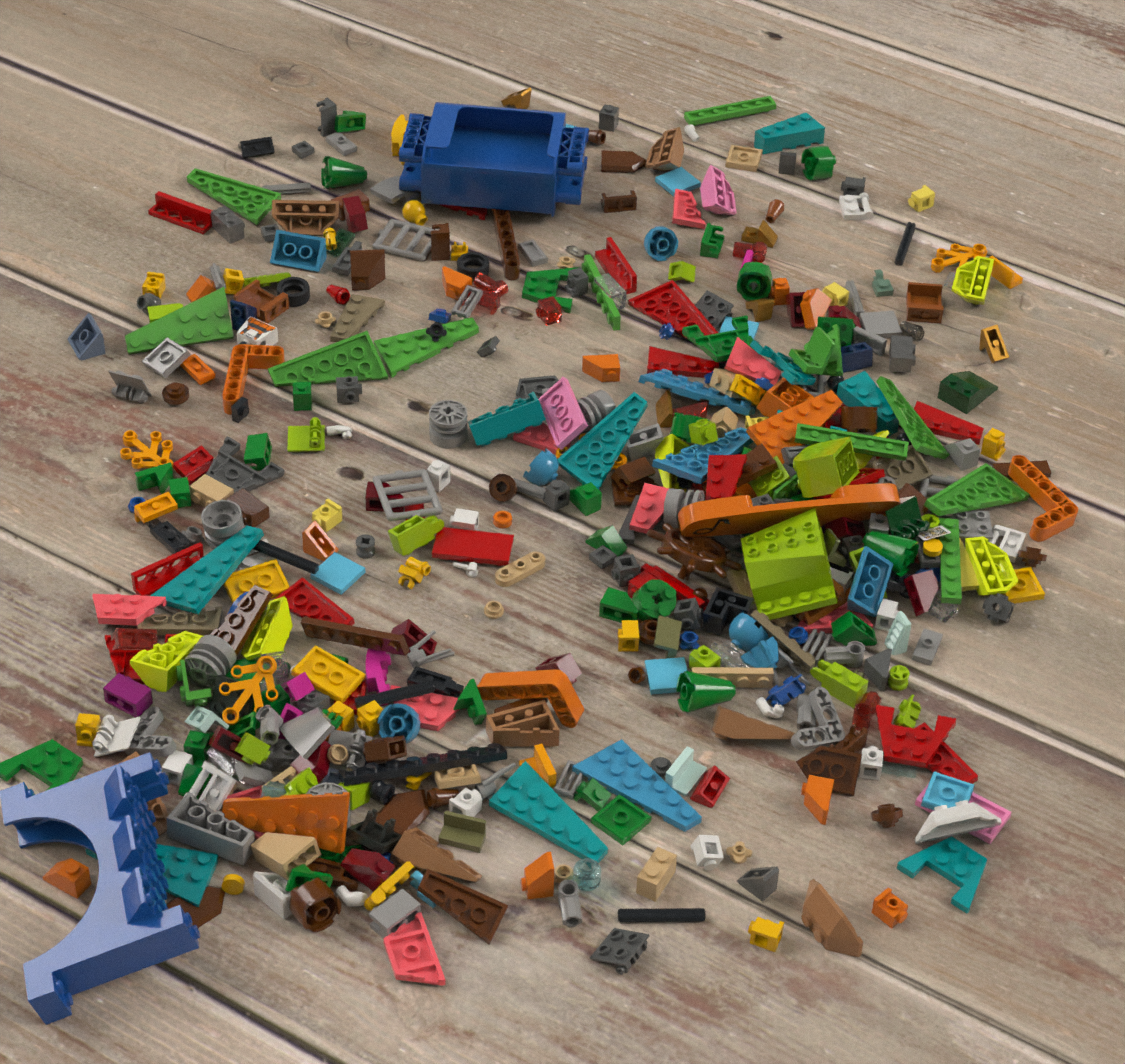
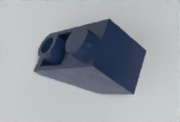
[230,300,258,331]

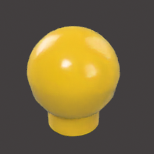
[402,200,428,226]

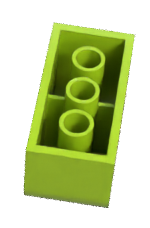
[793,437,859,498]

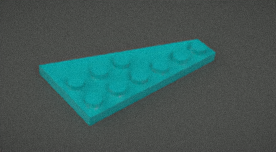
[557,392,648,489]
[150,526,264,614]
[489,761,608,867]
[85,844,219,908]

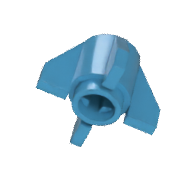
[740,636,779,670]

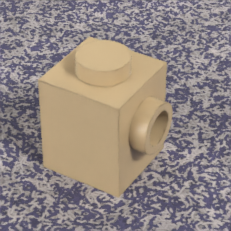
[711,406,739,438]

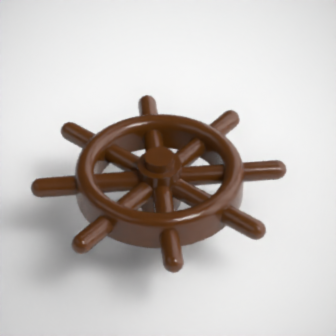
[647,523,742,580]

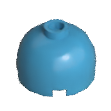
[644,226,678,261]
[523,448,559,486]
[729,613,769,652]
[378,704,421,744]

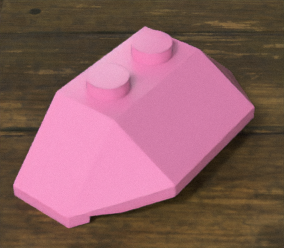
[700,165,737,215]

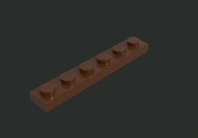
[300,617,409,656]

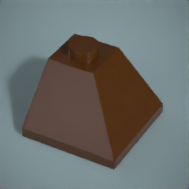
[350,249,386,291]

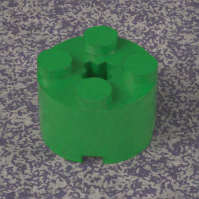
[801,146,836,180]
[736,262,772,301]
[670,412,710,444]
[632,579,676,621]

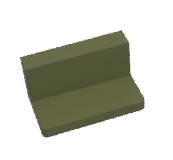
[823,528,847,567]
[654,616,682,659]
[438,811,486,853]

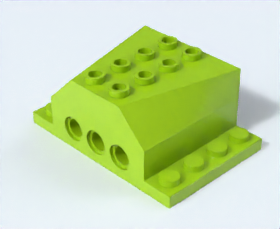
[741,508,837,620]

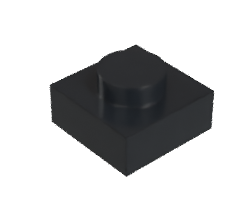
[231,397,249,423]

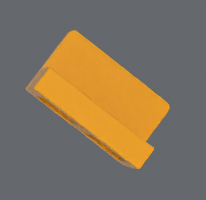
[989,256,1023,289]
[134,492,178,523]
[519,744,557,789]

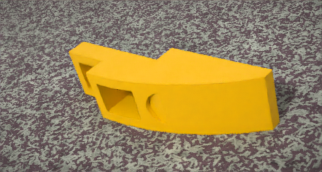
[391,114,408,165]

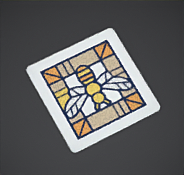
[918,526,951,541]

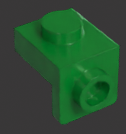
[573,778,612,812]

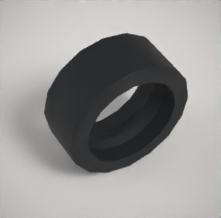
[457,252,489,282]
[277,277,310,307]

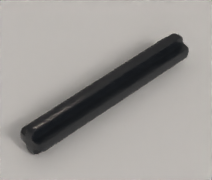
[894,222,916,266]
[253,540,319,574]
[354,681,435,709]
[618,908,706,922]

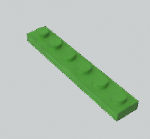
[684,96,777,126]
[582,254,621,331]
[795,423,909,461]
[939,518,962,604]

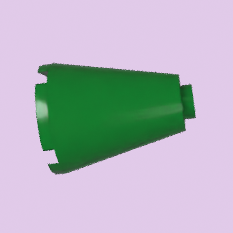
[321,156,367,189]
[862,531,919,577]
[676,671,736,712]

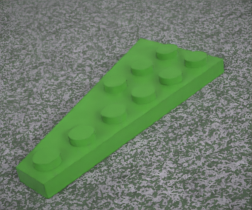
[187,168,281,225]
[125,287,234,354]
[374,317,479,378]
[268,331,388,387]
[876,376,950,460]
[924,463,1030,516]

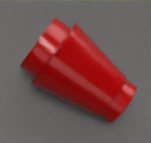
[326,284,350,304]

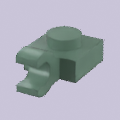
[872,269,894,297]

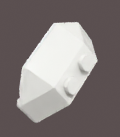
[915,800,1002,844]

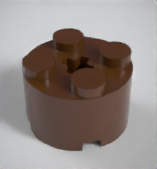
[840,406,878,433]
[289,878,342,932]

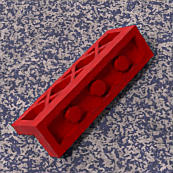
[148,191,213,235]
[595,237,637,296]
[131,542,204,596]
[641,563,710,611]

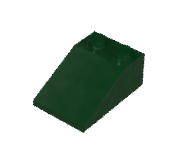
[938,371,998,414]

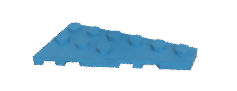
[639,369,756,416]
[652,427,754,484]
[572,739,702,832]

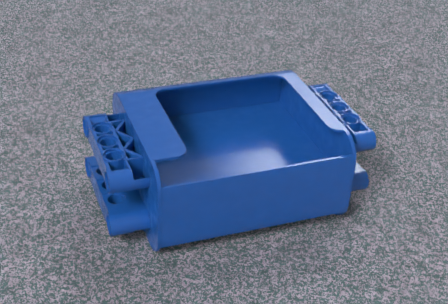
[399,102,589,217]

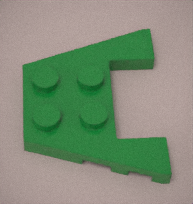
[522,267,580,313]
[682,315,750,362]
[0,739,83,791]

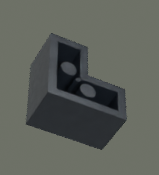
[702,587,754,635]

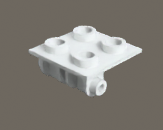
[92,715,141,757]

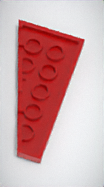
[628,280,718,339]

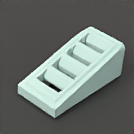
[885,611,911,655]

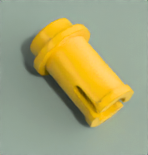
[323,228,337,250]
[405,556,431,576]

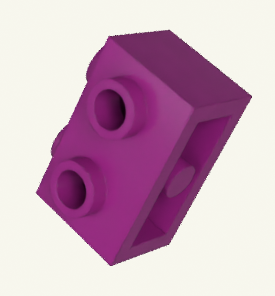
[103,673,153,718]

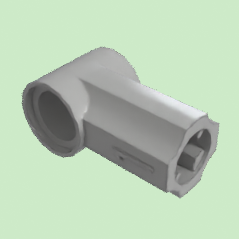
[823,641,865,668]
[797,694,816,730]
[256,705,284,745]
[558,880,582,928]

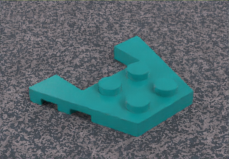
[750,340,817,385]
[896,836,987,914]

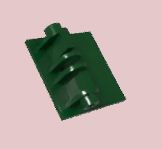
[885,496,930,539]

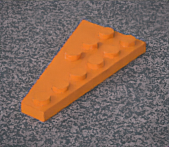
[746,390,843,464]
[222,792,350,854]

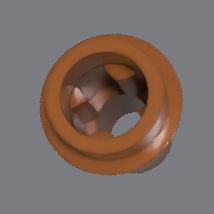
[765,199,784,223]

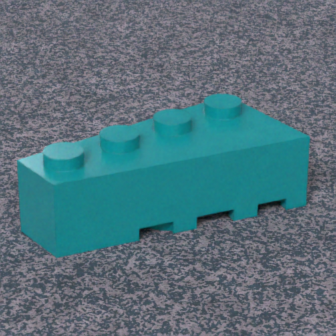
[754,112,825,154]
[837,371,899,438]
[468,392,546,446]

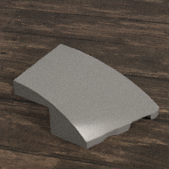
[370,176,420,204]
[279,707,335,759]

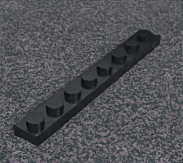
[338,743,508,786]

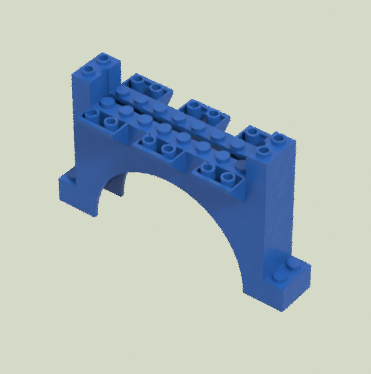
[0,752,201,1025]

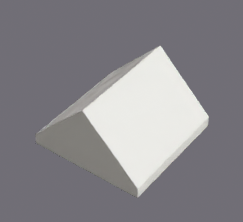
[253,871,292,919]

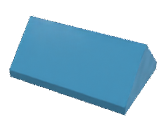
[270,230,327,272]
[847,546,893,617]

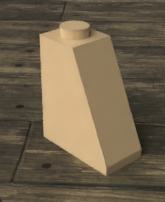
[250,832,321,880]

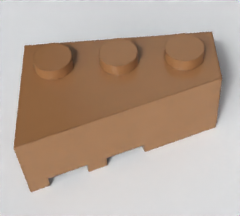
[486,700,560,747]

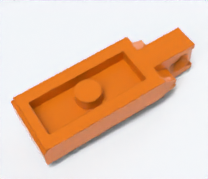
[180,354,215,385]

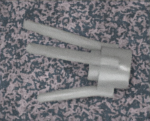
[407,630,455,668]
[773,647,811,687]
[475,763,516,801]

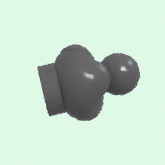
[137,293,161,314]

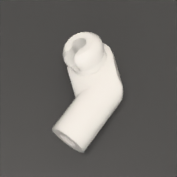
[326,425,352,439]
[756,697,784,719]

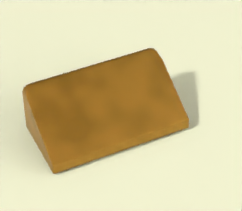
[656,390,673,428]

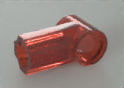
[733,242,768,263]
[474,272,509,301]
[852,691,882,731]

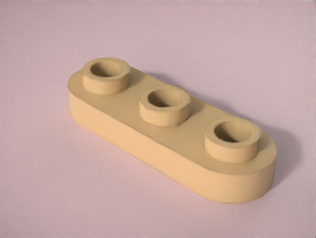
[495,552,545,587]

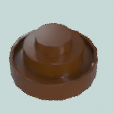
[162,382,189,405]
[489,474,517,502]
[1018,546,1047,568]
[638,619,657,645]
[871,804,903,828]

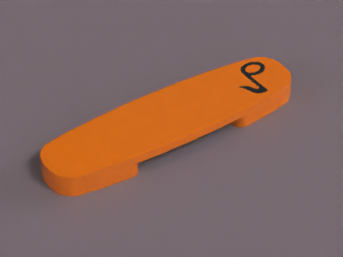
[678,483,901,537]

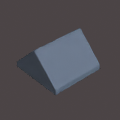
[67,313,106,361]

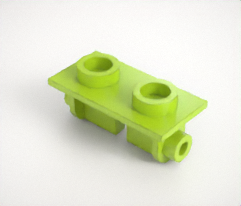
[893,694,921,728]

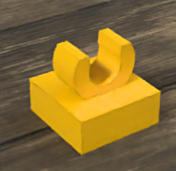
[451,241,468,261]
[398,565,423,589]

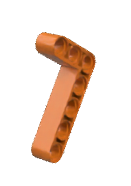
[222,344,285,415]
[1008,455,1078,542]
[477,670,584,728]

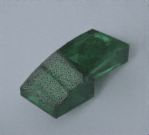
[326,228,355,257]

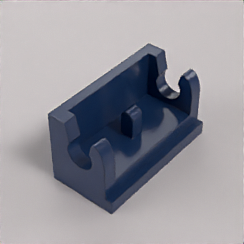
[841,342,873,373]

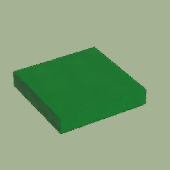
[591,794,651,846]

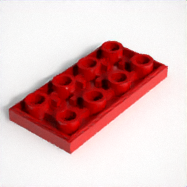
[432,527,514,566]

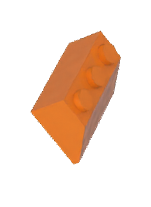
[756,378,814,418]

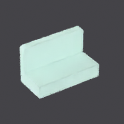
[184,705,229,733]
[665,746,707,797]

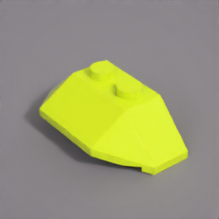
[951,256,994,305]
[965,536,1018,595]
[241,596,293,660]

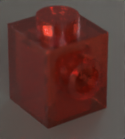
[536,296,562,326]

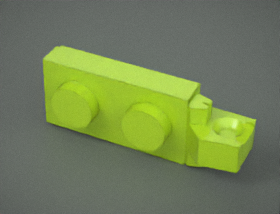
[243,272,291,288]
[283,768,319,795]

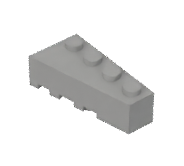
[166,792,254,865]

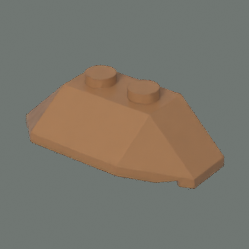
[645,127,684,172]
[272,200,339,236]
[801,879,863,957]

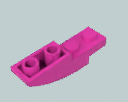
[366,649,391,706]

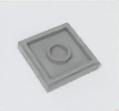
[859,311,902,338]
[142,337,191,379]

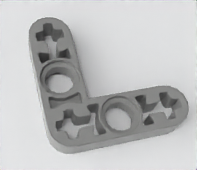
[791,687,845,751]
[125,706,177,757]

